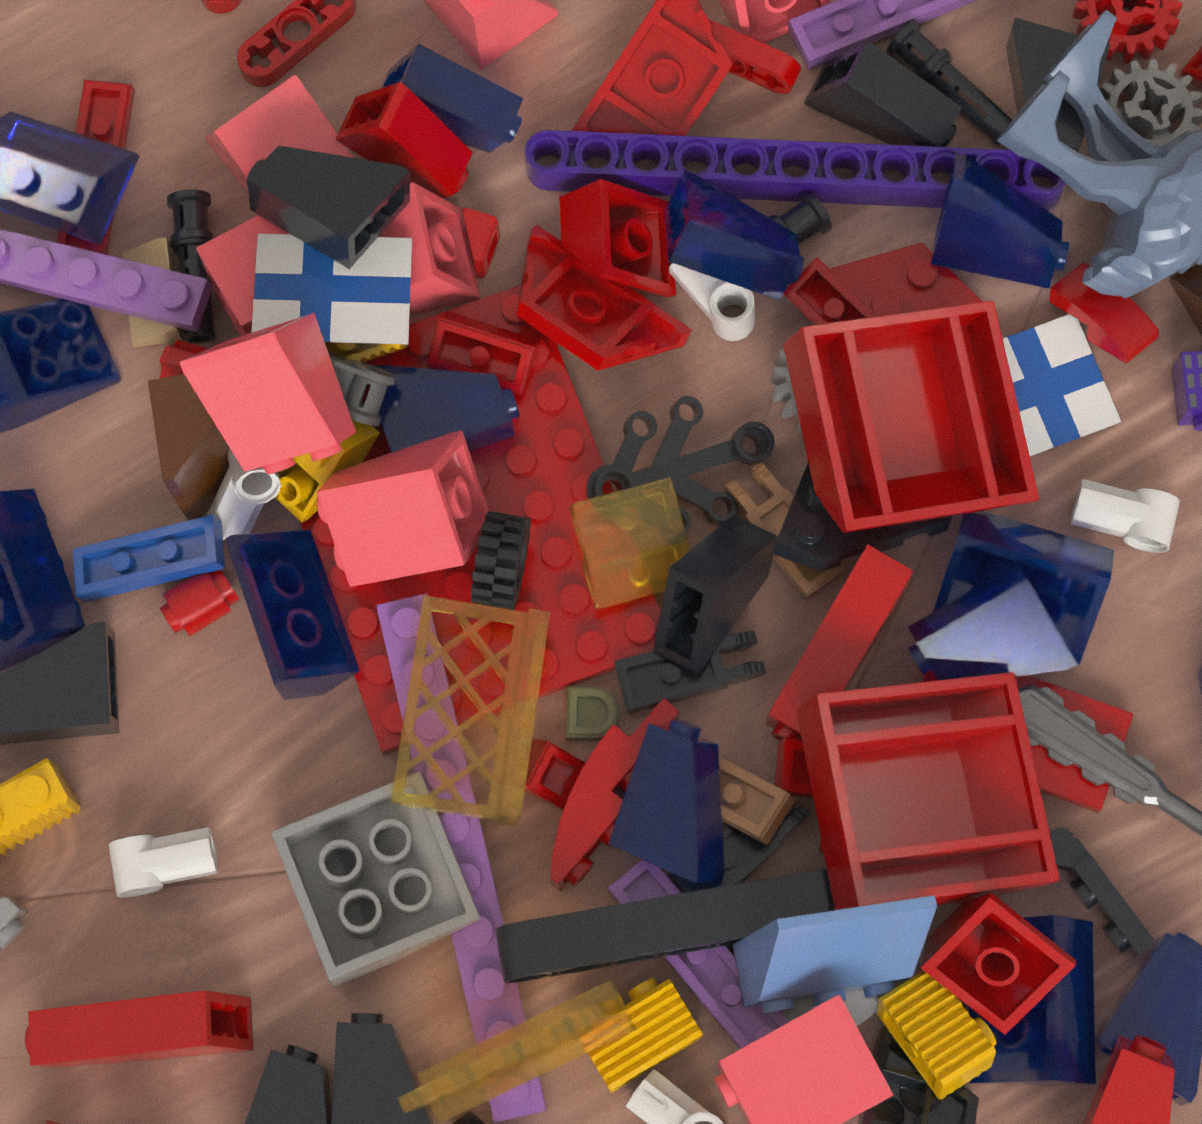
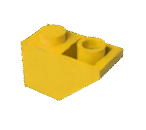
[275,420,380,523]

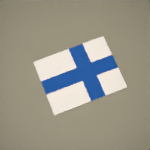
[251,234,412,344]
[1003,314,1121,456]

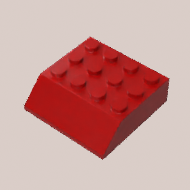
[783,300,1040,533]
[796,672,1060,910]

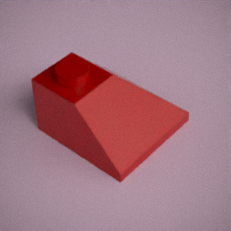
[559,179,676,298]
[921,893,1076,1035]

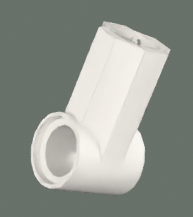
[669,242,756,341]
[206,448,281,543]
[1070,479,1180,553]
[108,827,219,898]
[626,1069,724,1124]

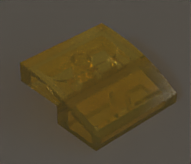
[569,477,689,610]

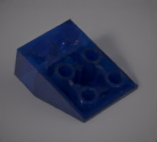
[0,299,121,432]

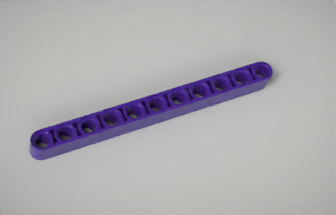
[525,130,1066,212]

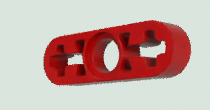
[237,0,356,87]
[709,19,802,94]

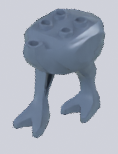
[997,10,1202,299]

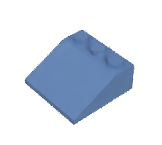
[733,895,937,1015]

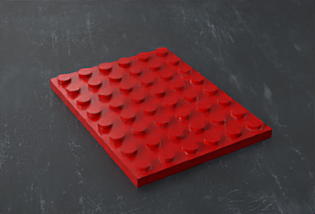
[299,285,661,756]

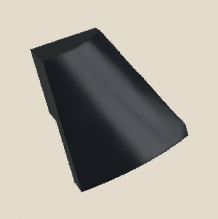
[858,1026,979,1124]

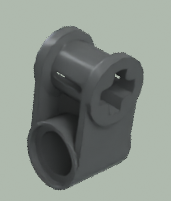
[328,351,397,426]

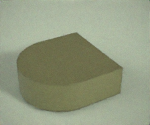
[566,686,619,741]

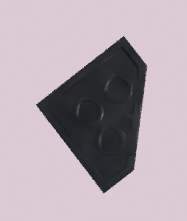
[773,463,953,572]

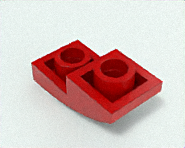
[1049,262,1159,364]

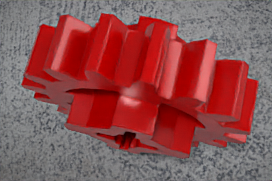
[1072,0,1182,63]

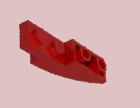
[550,698,680,891]

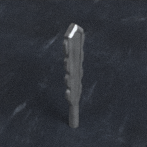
[1018,684,1202,836]

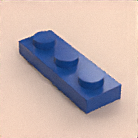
[73,514,225,602]

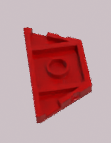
[571,0,734,136]
[516,225,692,371]
[830,242,983,316]

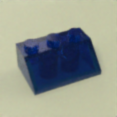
[0,111,140,245]
[0,489,85,671]
[930,511,1115,665]
[225,530,360,700]
[969,915,1096,1086]

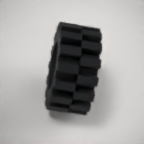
[471,511,531,610]

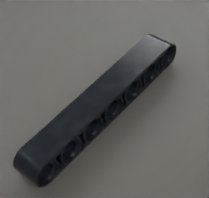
[495,868,835,983]

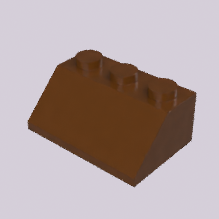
[148,374,229,520]

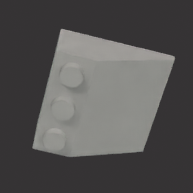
[271,771,480,988]

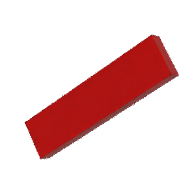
[56,79,135,255]

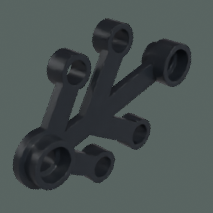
[586,396,775,540]

